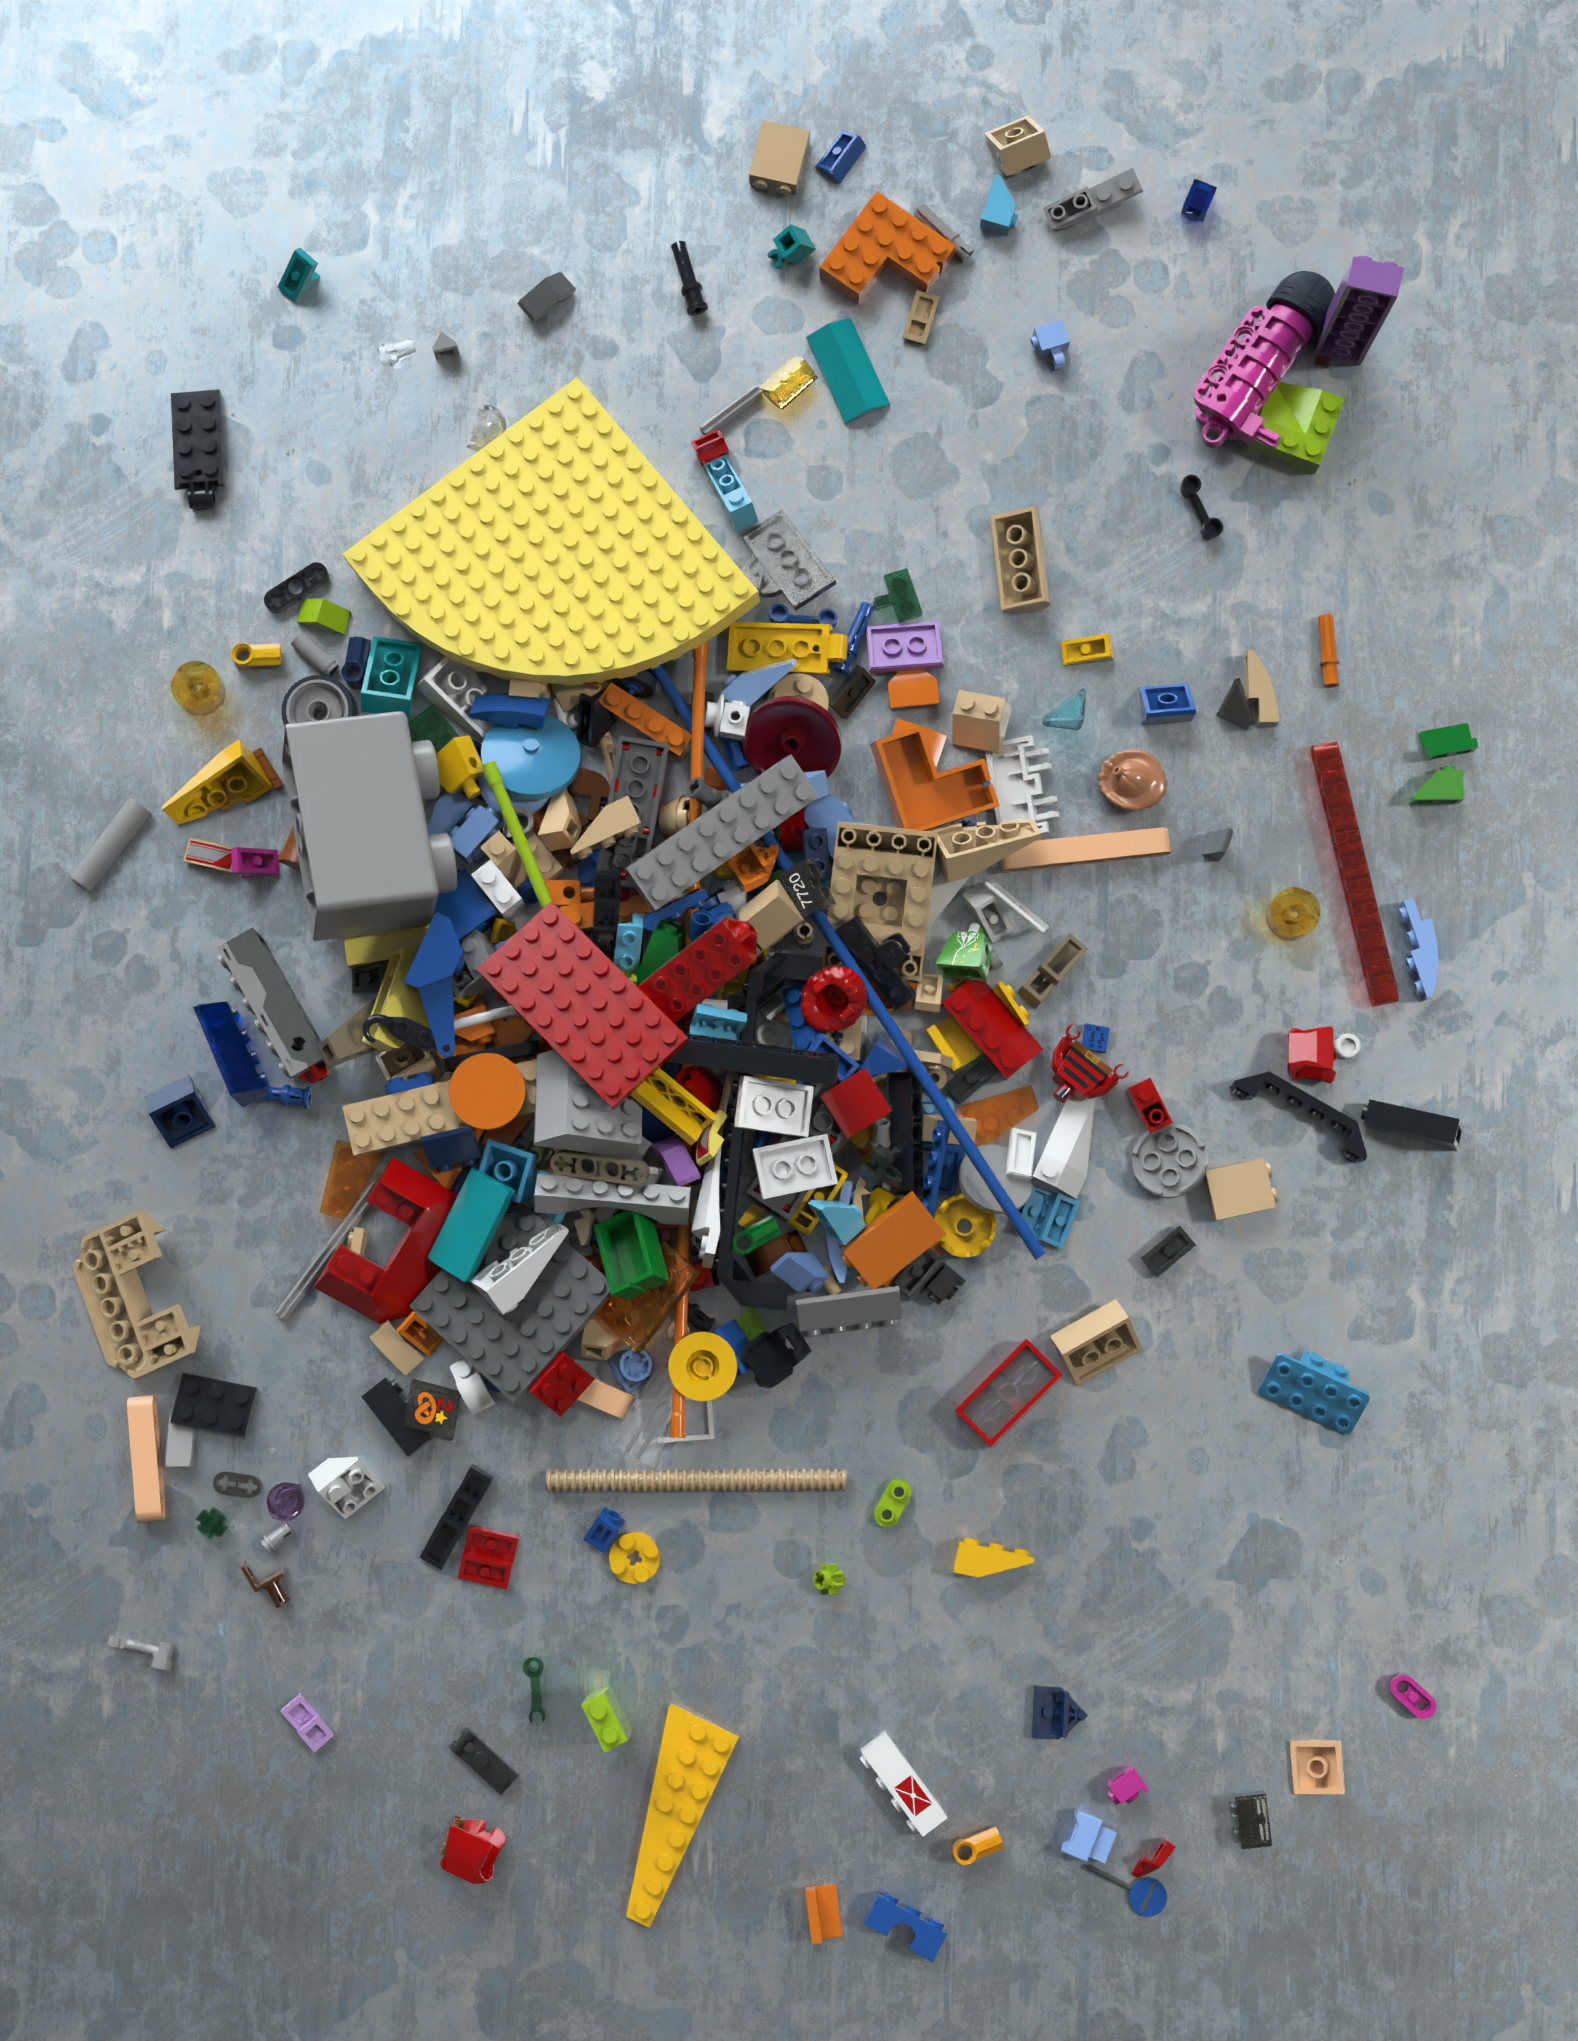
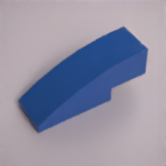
[469,693,550,729]

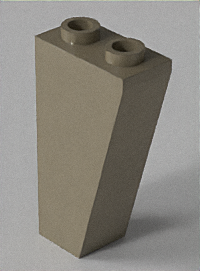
[317,997,377,1068]

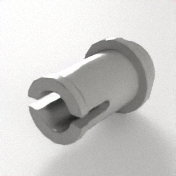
[261,1522,295,1554]

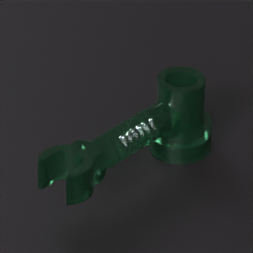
[523,1655,546,1723]

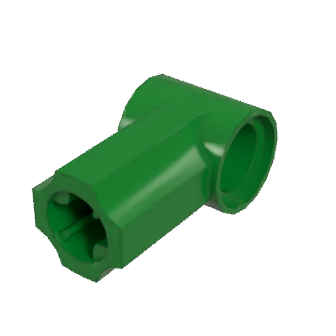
[732,1214,782,1254]

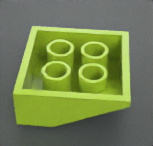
[1247,382,1345,474]

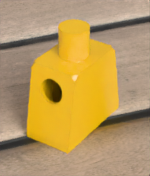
[436,735,484,799]

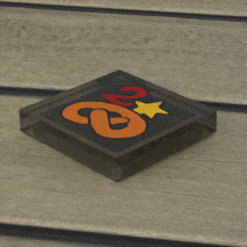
[402,1379,461,1441]

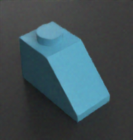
[980,174,1018,236]
[808,1200,866,1246]

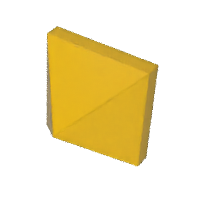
[490,918,515,944]

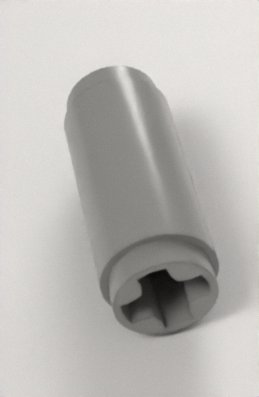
[291,632,339,677]

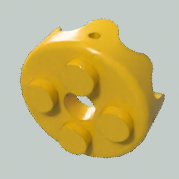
[934,1194,997,1258]

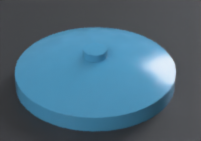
[481,715,581,800]

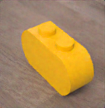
[786,1164,848,1236]

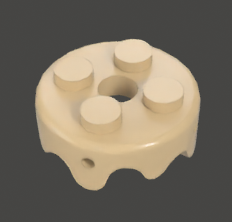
[768,673,829,712]

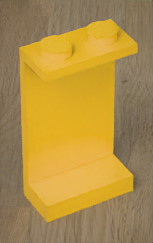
[925,981,1030,1074]

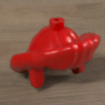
[800,965,867,1032]

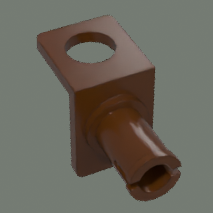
[241,1561,291,1608]

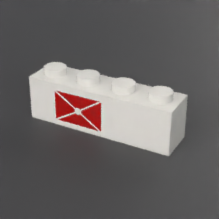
[860,1731,948,1837]

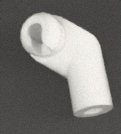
[553,698,578,729]

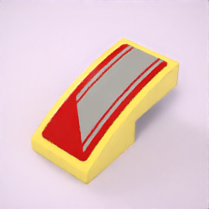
[696,1109,728,1166]

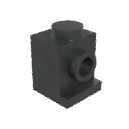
[926,1264,966,1305]

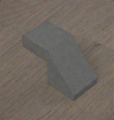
[517,272,576,322]

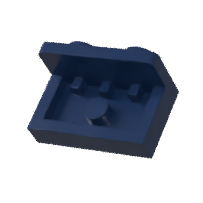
[802,827,830,880]

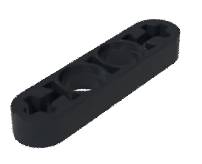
[442,1040,541,1072]

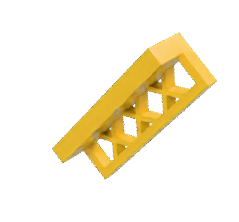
[631,1068,717,1145]

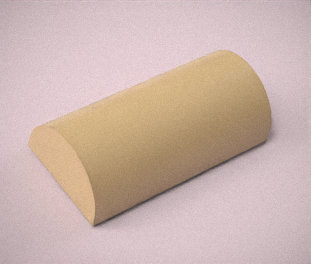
[990,506,1050,614]

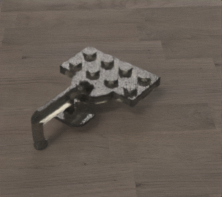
[739,509,836,611]

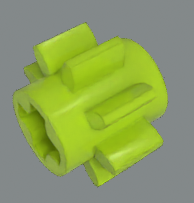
[813,1564,845,1595]

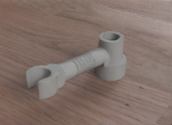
[107,1635,175,1671]

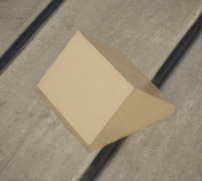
[739,880,804,950]

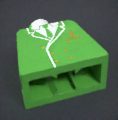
[936,923,992,981]

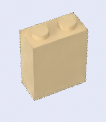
[749,120,810,195]
[1203,1158,1278,1222]

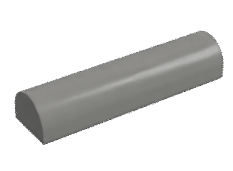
[70,798,152,892]

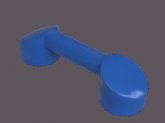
[769,604,838,628]

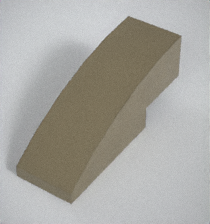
[1017,933,1088,1009]

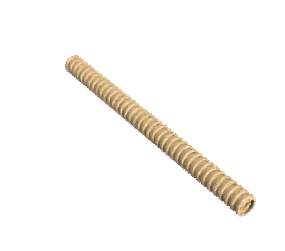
[546,1469,847,1492]

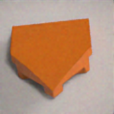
[887,670,939,709]
[726,843,779,893]

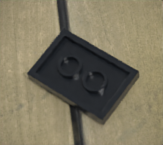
[170,1373,258,1438]

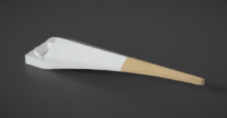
[691,1070,735,1269]

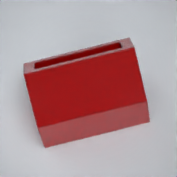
[691,429,729,467]

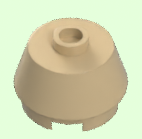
[658,795,690,839]

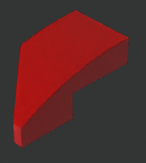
[1131,1838,1176,1878]

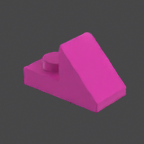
[231,847,279,878]

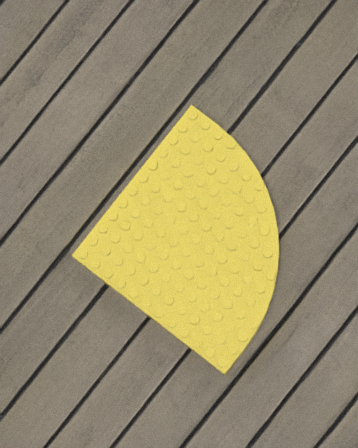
[343,377,761,686]

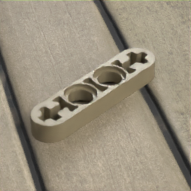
[550,1150,650,1186]

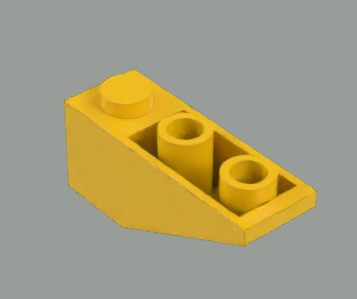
[952,1537,1035,1578]

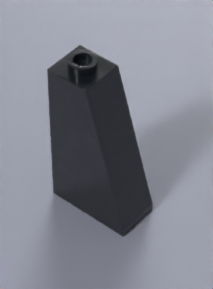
[1361,1099,1463,1151]

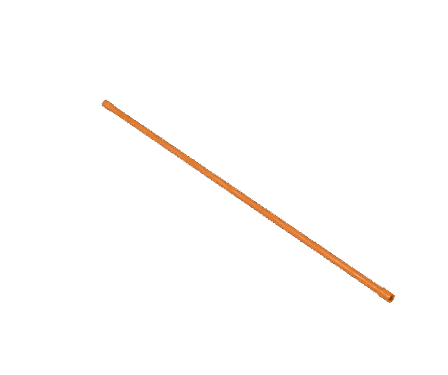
[670,641,708,1438]

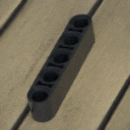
[889,1071,923,1196]

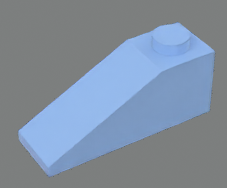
[720,659,798,707]

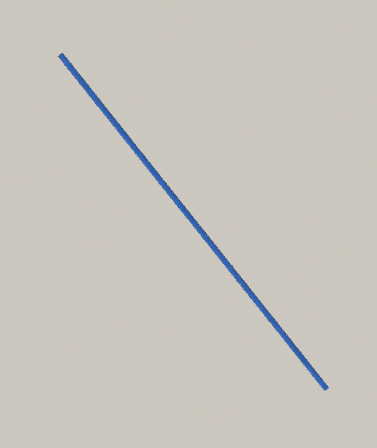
[649,664,1046,1260]

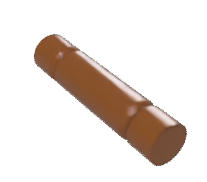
[253,748,284,790]

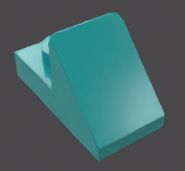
[277,248,320,302]

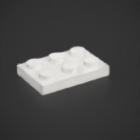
[734,1076,814,1137]
[752,1134,838,1200]

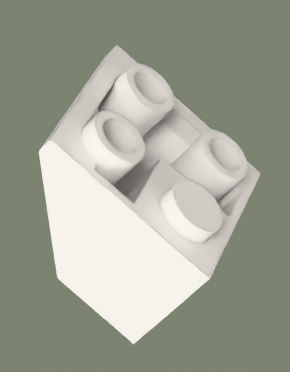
[308,1457,385,1519]

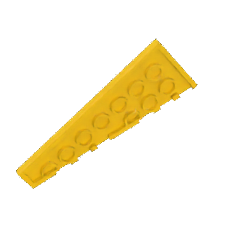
[626,1703,739,1928]

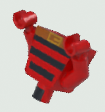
[1052,1024,1130,1103]

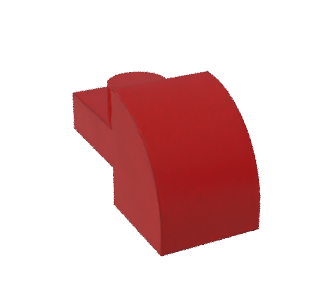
[780,808,805,852]

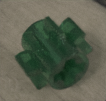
[196,1507,228,1539]

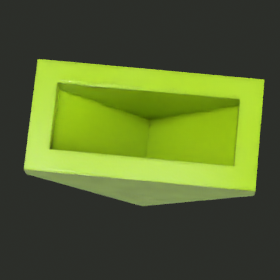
[297,599,351,635]

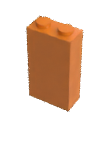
[840,1191,946,1289]

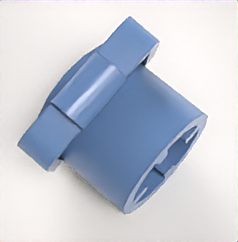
[608,1345,654,1393]

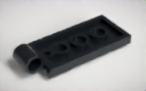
[171,389,225,509]

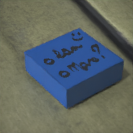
[1081,1023,1110,1053]

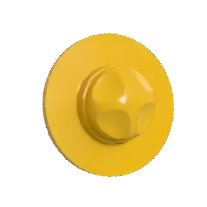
[668,1332,737,1401]

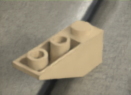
[538,787,582,851]
[570,796,642,859]

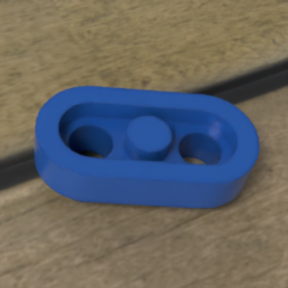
[384,1072,435,1095]

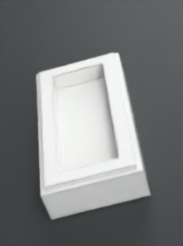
[1005,1128,1037,1181]

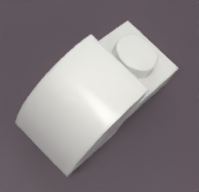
[449,1358,496,1415]

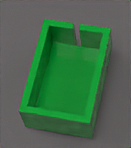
[594,1210,669,1301]

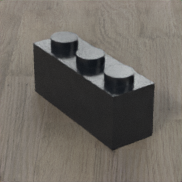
[361,1377,435,1457]

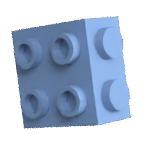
[449,805,503,867]

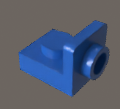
[583,1507,625,1554]

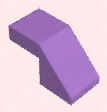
[651,1136,701,1186]

